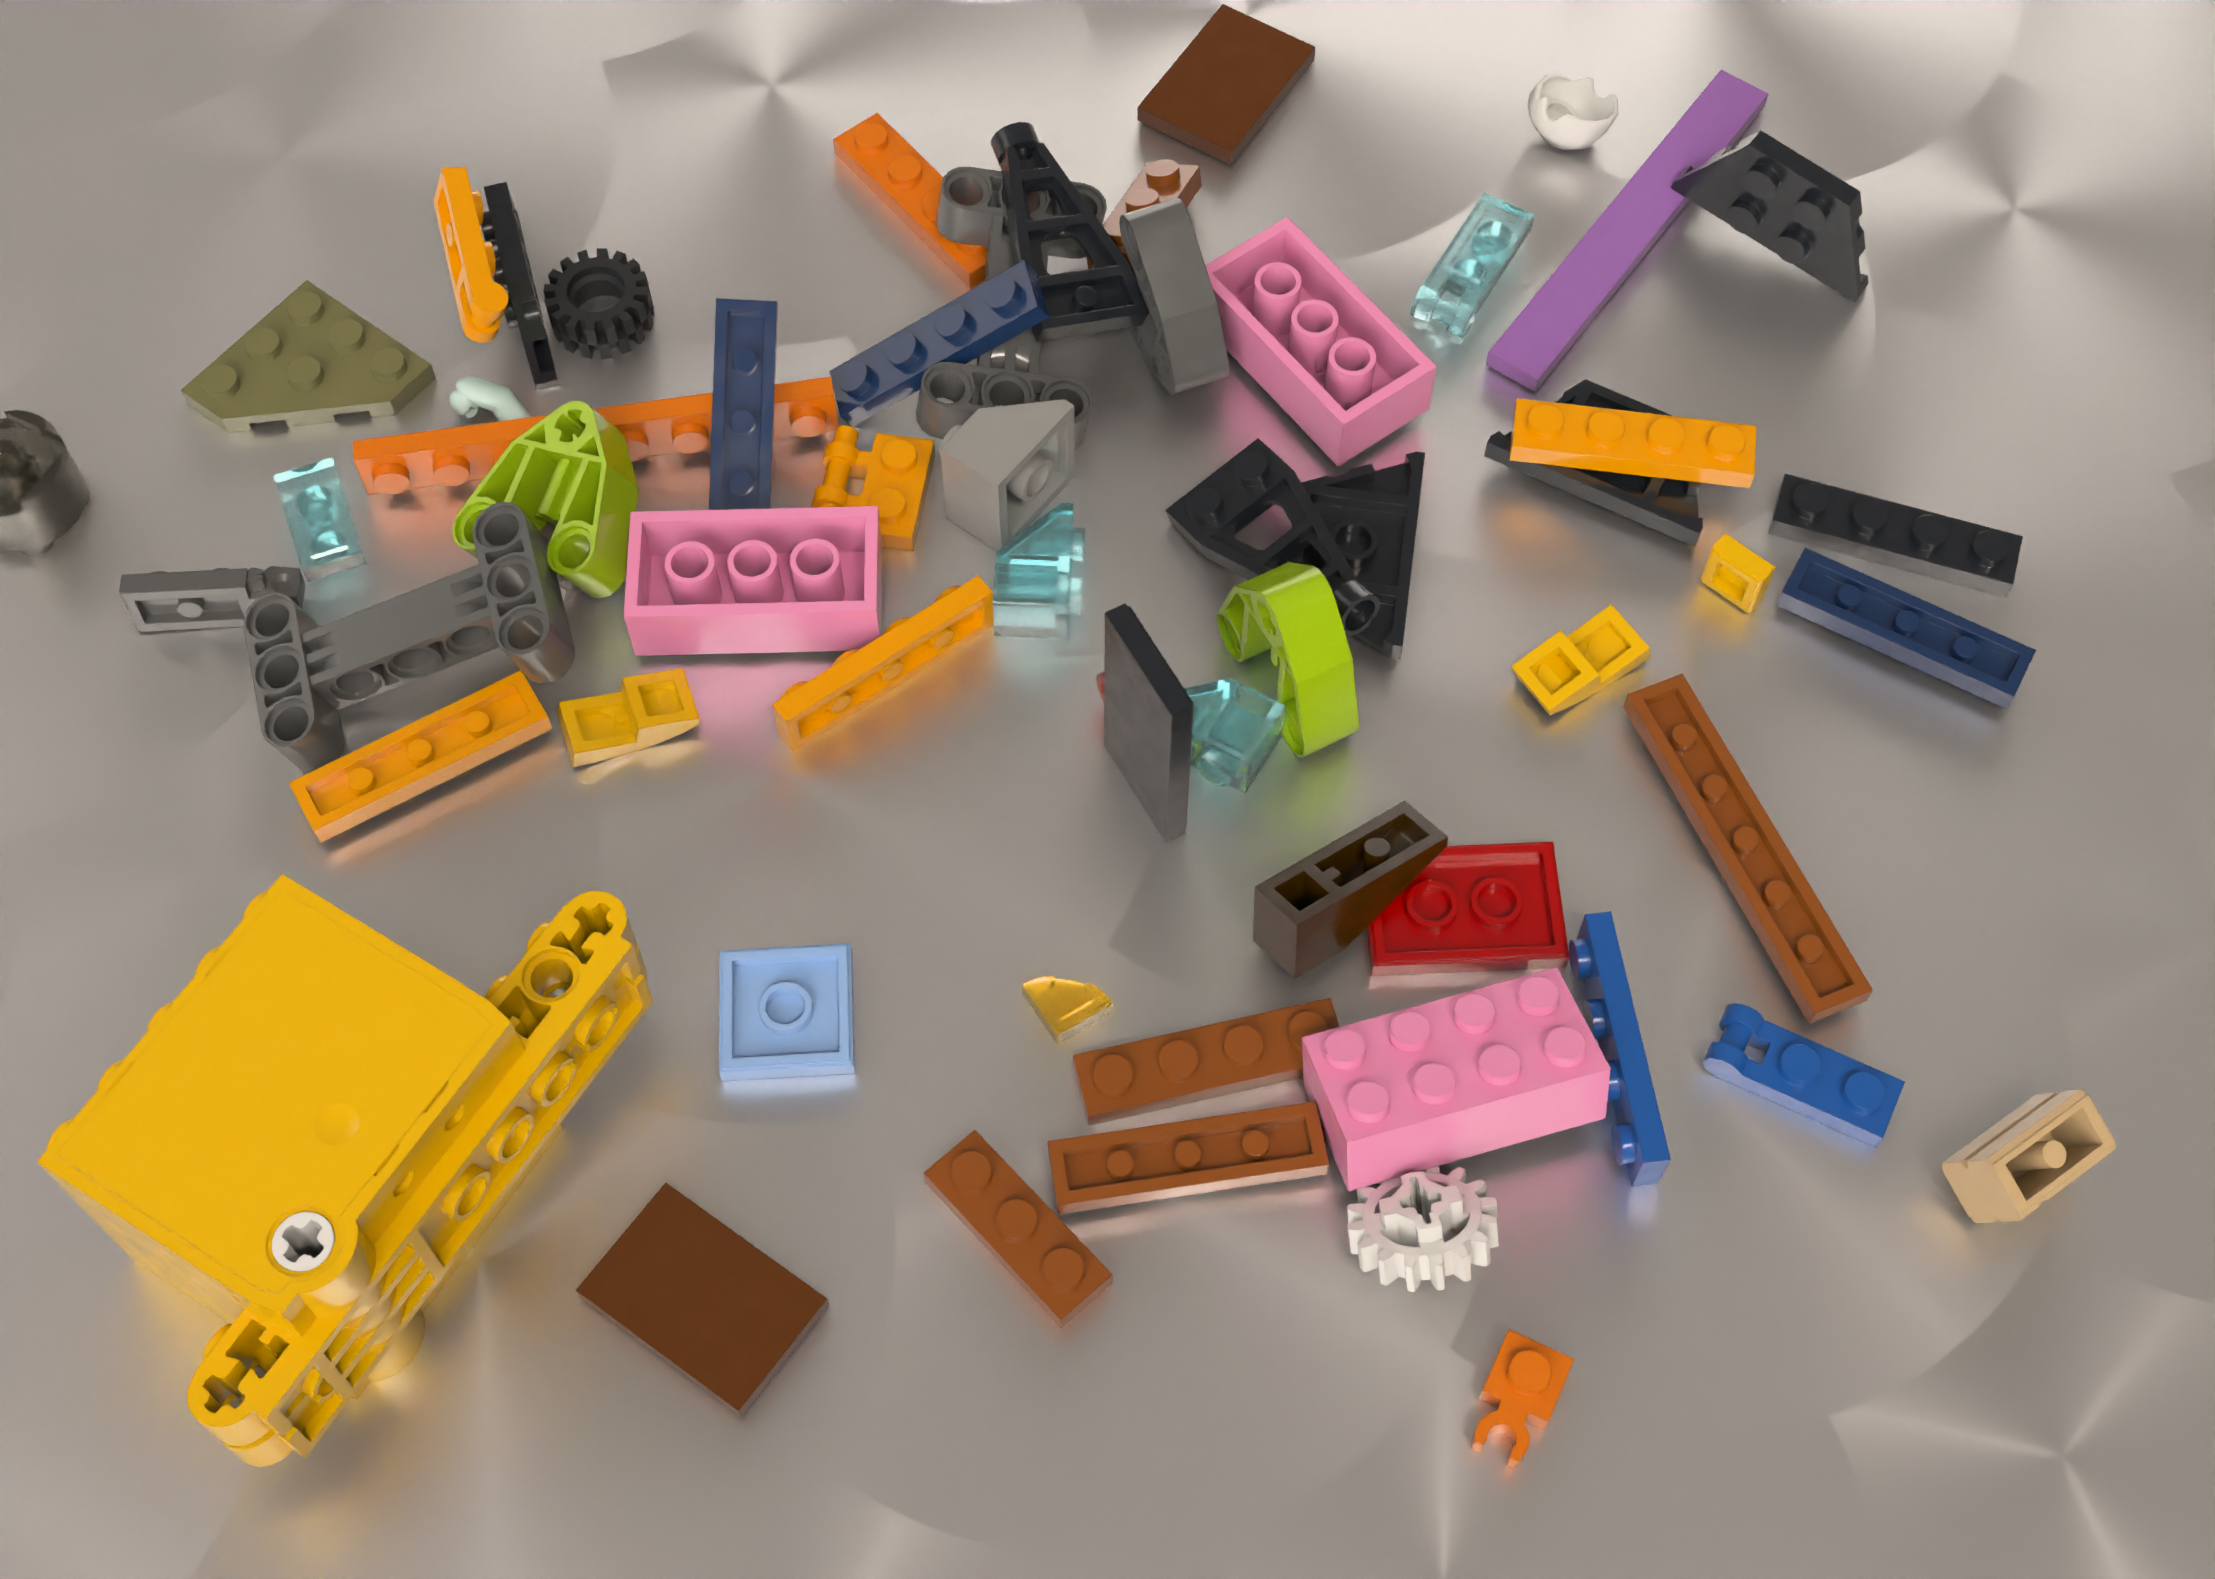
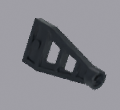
[991,122,1149,342]
[1165,438,1380,636]

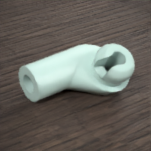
[449,375,532,421]

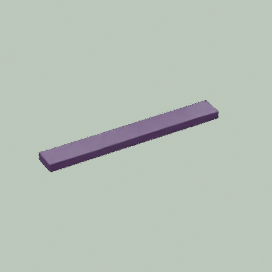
[1486,70,1768,392]

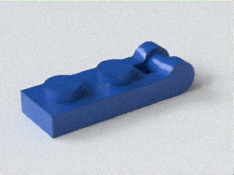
[1703,1003,1905,1148]

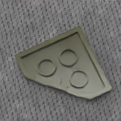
[181,280,436,433]

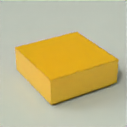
[1701,533,1776,613]

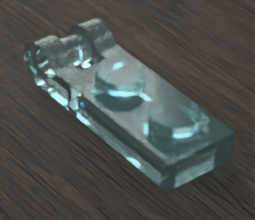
[1410,193,1535,339]

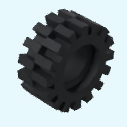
[543,248,655,359]

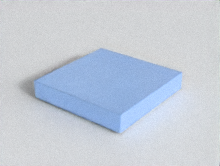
[719,943,855,1081]

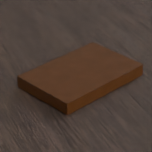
[1137,4,1315,165]
[576,1183,829,1418]

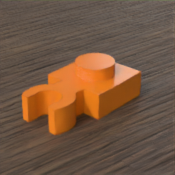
[1471,1329,1574,1469]

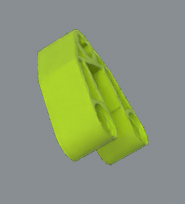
[452,401,639,598]
[1216,562,1359,758]

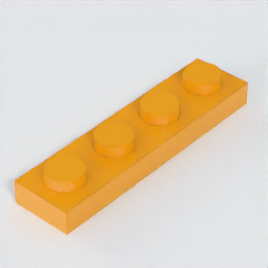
[1509,398,1756,488]
[772,575,995,753]
[289,670,552,843]

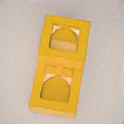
[1511,604,1650,715]
[557,668,700,767]

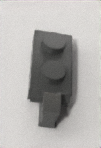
[119,566,305,632]

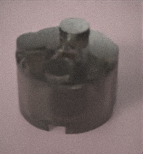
[0,410,90,556]

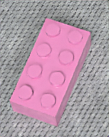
[1205,217,1437,467]
[624,506,883,656]
[1302,967,1611,1191]

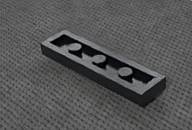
[1768,473,2023,598]

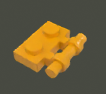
[811,425,935,551]

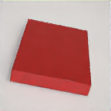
[1366,841,1570,976]

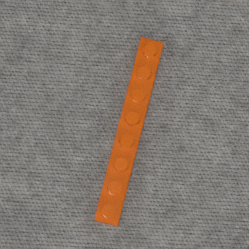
[353,377,839,495]

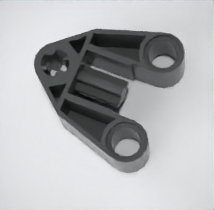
[1119,197,1230,395]

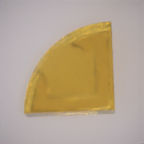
[1022,976,1113,1045]

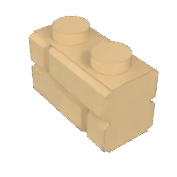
[1941,1089,2116,1223]

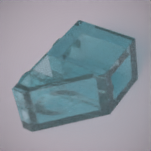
[992,502,1085,639]
[1184,678,1286,794]

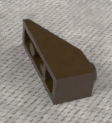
[1253,801,1448,979]

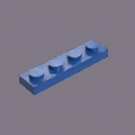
[1569,911,1671,1187]

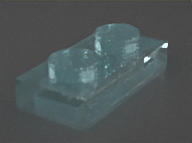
[273,457,367,582]

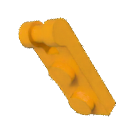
[433,167,508,343]

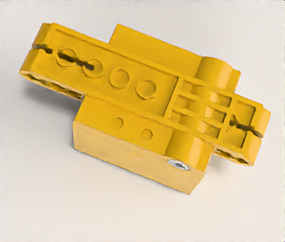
[37,874,653,1467]

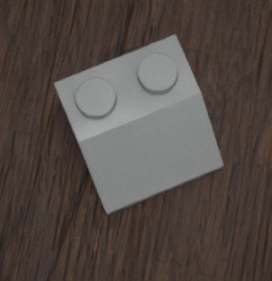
[939,399,1075,554]

